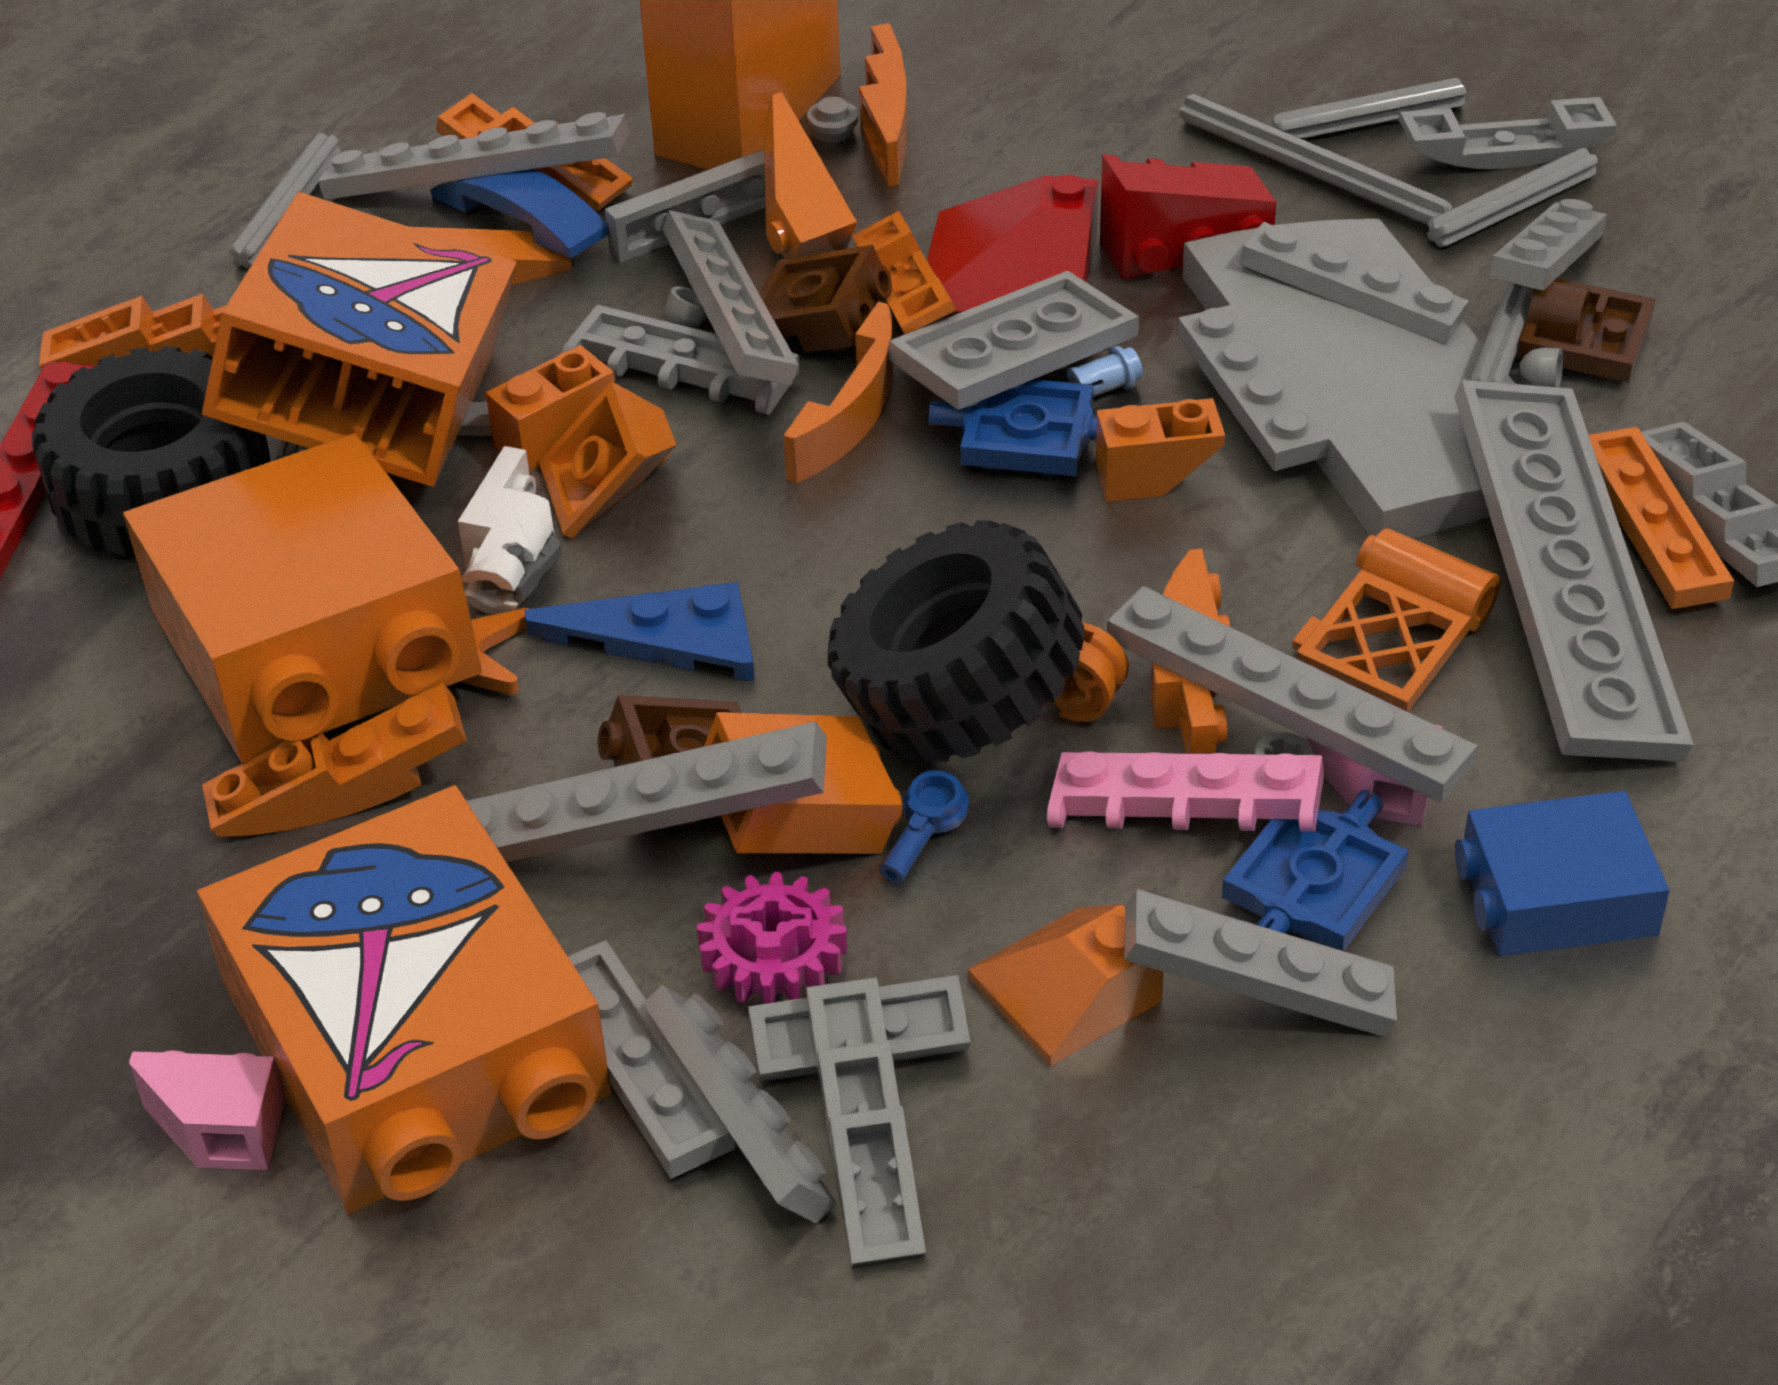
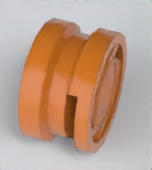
[1044,622,1129,722]

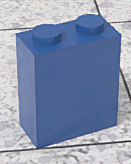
[1455,791,1670,957]

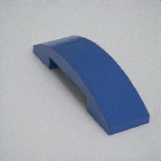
[430,169,610,258]

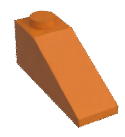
[763,92,857,259]

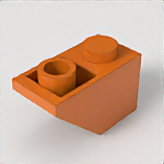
[485,345,615,472]
[1095,398,1225,502]

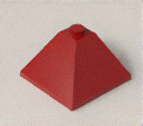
[927,174,1099,319]

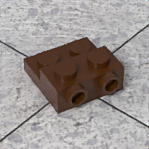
[759,245,892,353]
[597,695,742,825]

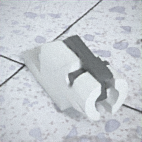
[458,446,562,615]

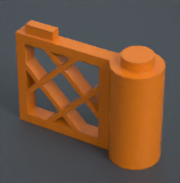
[1292,528,1501,712]

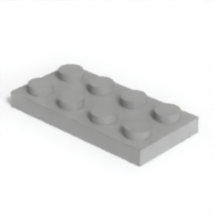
[889,271,1139,410]

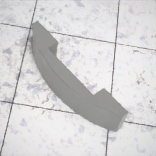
[1399,97,1617,169]

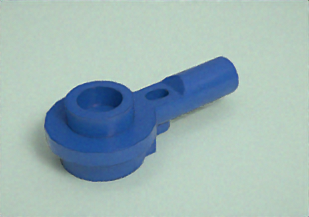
[879,770,969,884]

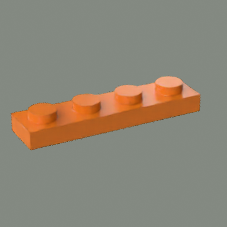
[1589,427,1734,609]

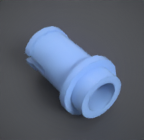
[1066,346,1143,397]

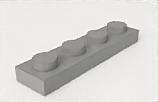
[605,149,766,263]
[1489,199,1608,291]
[1239,222,1469,344]
[1124,889,1397,1037]
[568,940,736,1179]
[642,984,837,1223]

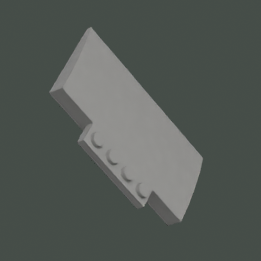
[1178,219,1516,538]

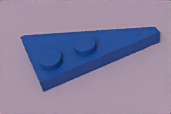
[525,582,755,681]

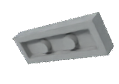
[748,975,971,1082]

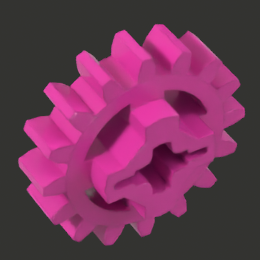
[697,872,848,1004]

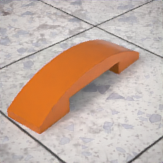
[852,211,956,335]
[783,302,894,483]

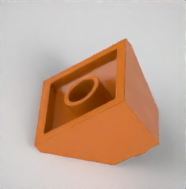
[539,381,677,539]
[968,904,1164,1066]

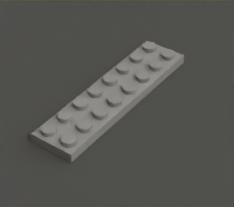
[1454,380,1694,762]

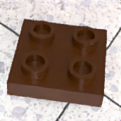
[1516,278,1656,382]

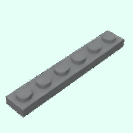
[318,112,631,200]
[662,210,799,386]
[1107,586,1478,803]
[467,721,827,862]

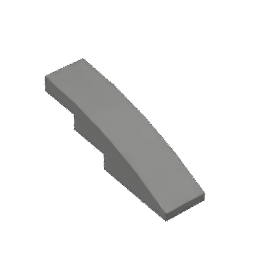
[1641,421,1778,587]
[806,977,926,1266]

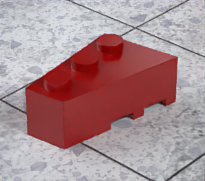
[1099,154,1277,280]

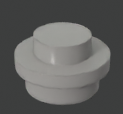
[807,97,858,143]

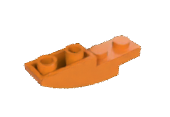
[1150,548,1230,754]
[202,682,467,837]

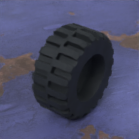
[32,346,271,557]
[827,520,1084,763]

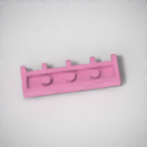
[1047,751,1324,832]

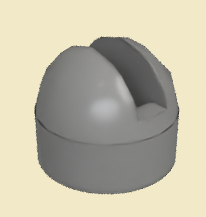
[664,286,708,329]
[1519,347,1563,388]

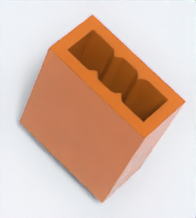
[704,712,903,854]

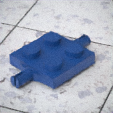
[929,379,1097,476]
[1222,790,1409,951]

